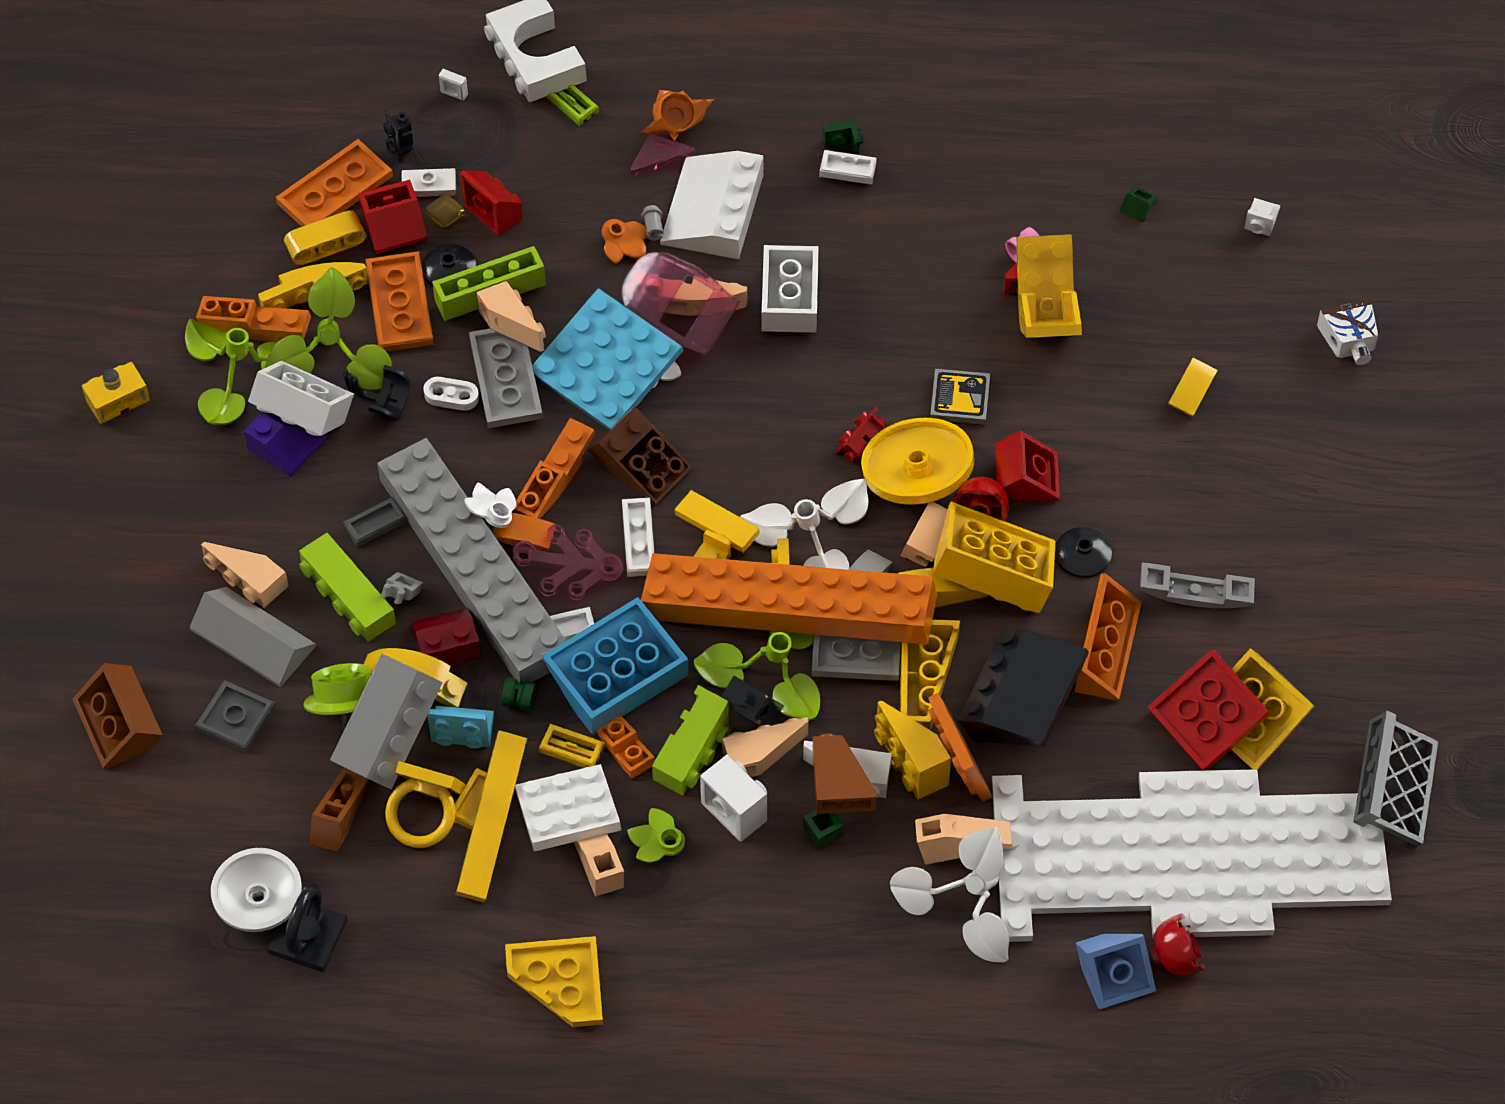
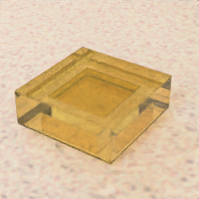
[426,193,464,229]

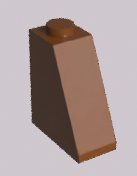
[812,734,877,814]

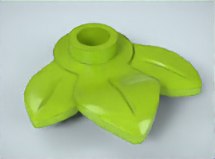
[627,808,685,863]

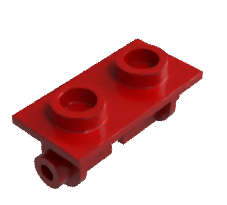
[834,407,886,462]

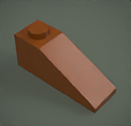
[309,768,370,851]

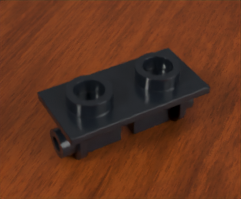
[383,110,414,163]

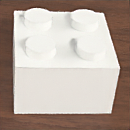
[700,755,767,842]

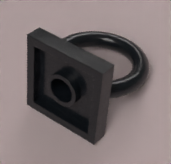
[267,884,348,972]

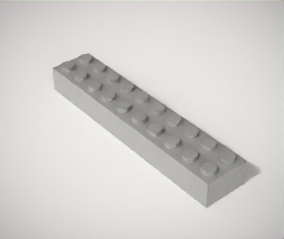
[377,438,567,684]

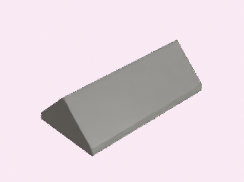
[190,587,316,687]

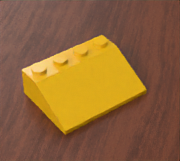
[933,502,1055,614]

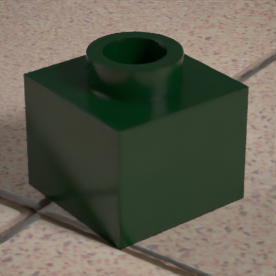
[803,809,844,850]

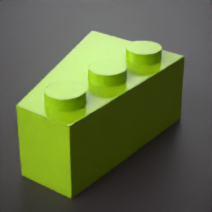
[652,685,731,796]

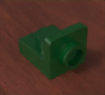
[822,118,863,155]

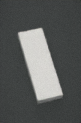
[622,498,654,577]

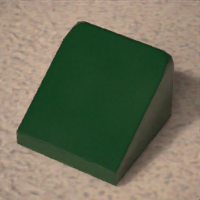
[1120,187,1159,221]

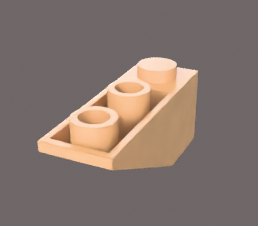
[477,281,546,352]
[201,542,289,608]
[722,717,808,777]
[915,814,1013,865]
[574,834,624,897]

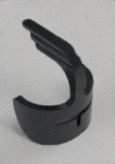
[343,365,411,419]

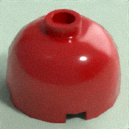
[953,477,1009,522]
[1150,913,1205,976]

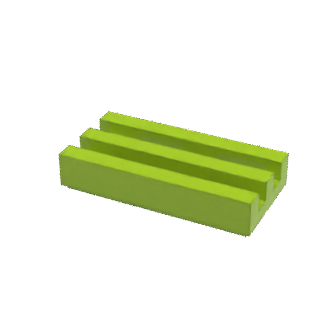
[545,84,599,126]

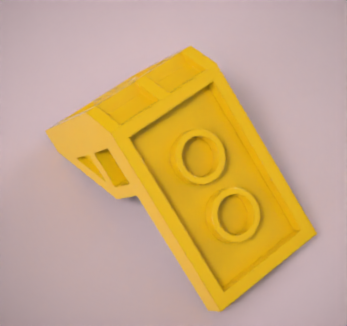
[1016,234,1082,338]

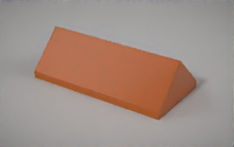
[1075,573,1142,700]

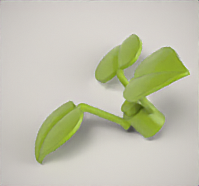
[265,267,392,390]
[185,319,278,425]
[694,631,820,720]

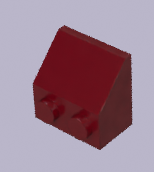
[411,608,481,666]

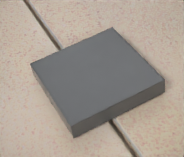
[195,680,276,753]

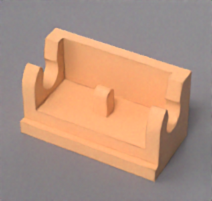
[900,502,947,566]

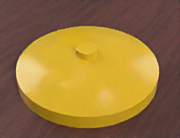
[861,418,974,504]

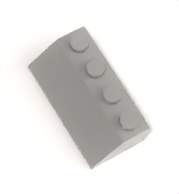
[330,653,443,789]

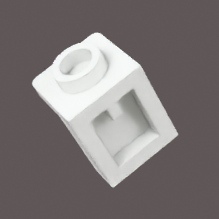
[1244,198,1280,236]

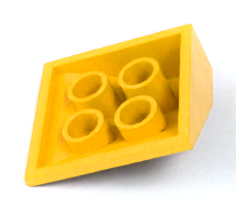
[1231,648,1315,770]

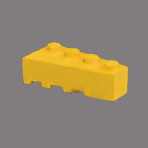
[900,620,960,731]

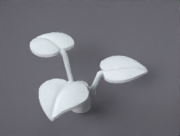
[740,479,869,570]
[890,827,1009,962]

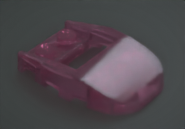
[622,252,740,357]

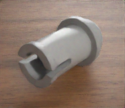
[641,205,664,241]

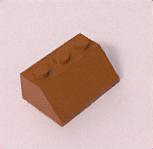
[72,663,162,769]

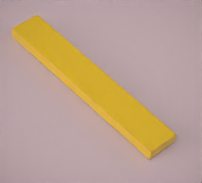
[455,730,527,902]

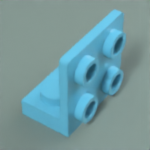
[427,706,494,748]

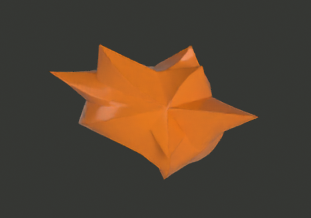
[641,90,714,141]

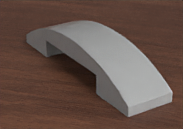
[1140,562,1255,608]

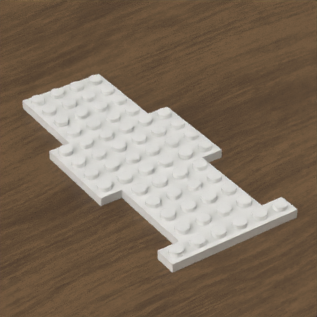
[992,770,1392,942]

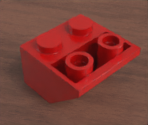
[358,179,428,254]

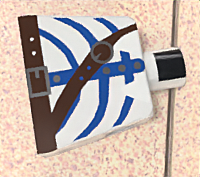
[1317,299,1378,365]

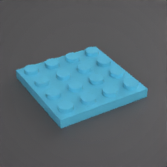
[532,288,683,430]

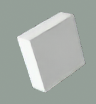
[439,69,468,101]

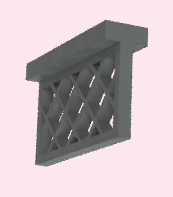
[1353,710,1438,847]

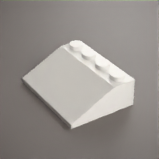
[660,151,763,259]

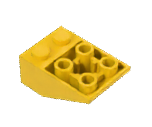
[874,701,951,800]

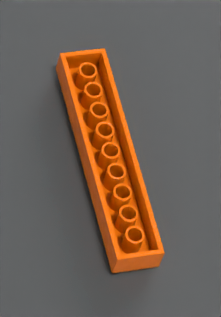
[641,553,937,644]

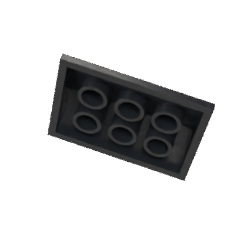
[957,628,1089,746]

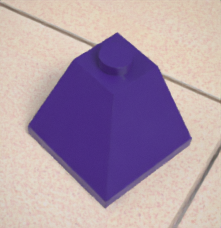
[244,412,326,477]

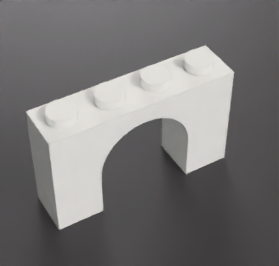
[484,0,587,102]

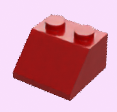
[460,170,523,236]
[995,430,1060,501]

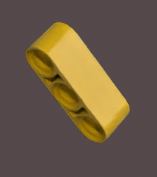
[284,211,367,265]

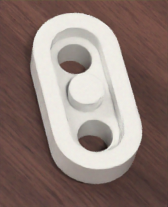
[424,377,479,411]

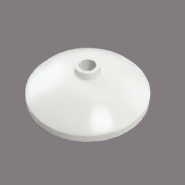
[211,848,302,932]

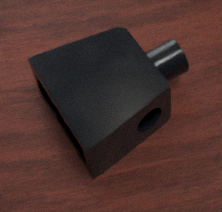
[721,676,785,726]

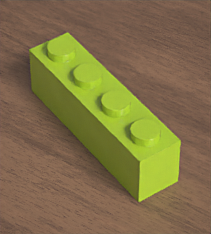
[432,246,546,321]
[299,533,396,642]

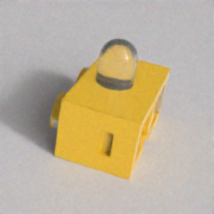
[82,362,150,424]

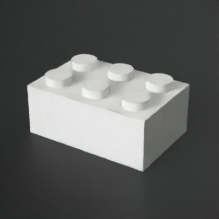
[762,245,818,332]
[248,361,354,436]

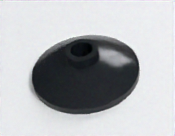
[422,244,476,286]
[1055,527,1112,577]

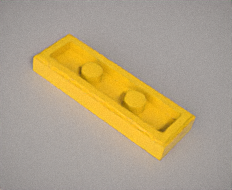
[674,490,760,553]

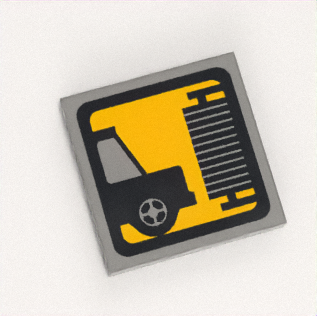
[930,369,990,425]

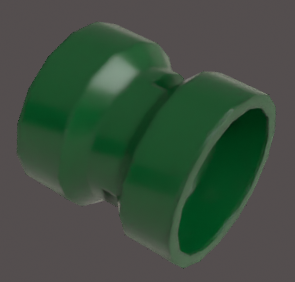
[501,678,537,712]

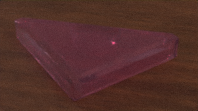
[630,133,695,176]

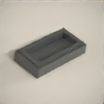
[343,497,407,548]

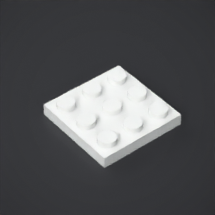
[515,764,621,851]

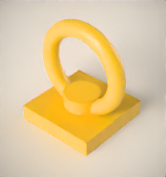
[385,761,466,848]

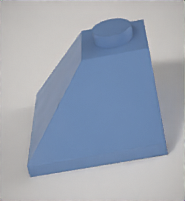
[1076,934,1156,1009]

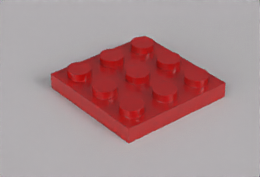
[1148,649,1271,771]

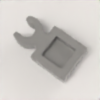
[381,572,423,604]

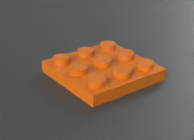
[928,693,993,802]

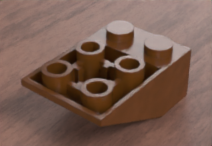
[588,407,692,505]

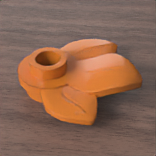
[602,219,648,264]

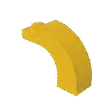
[364,648,467,708]

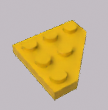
[505,936,603,1027]

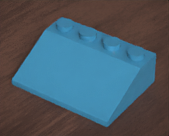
[542,597,688,735]

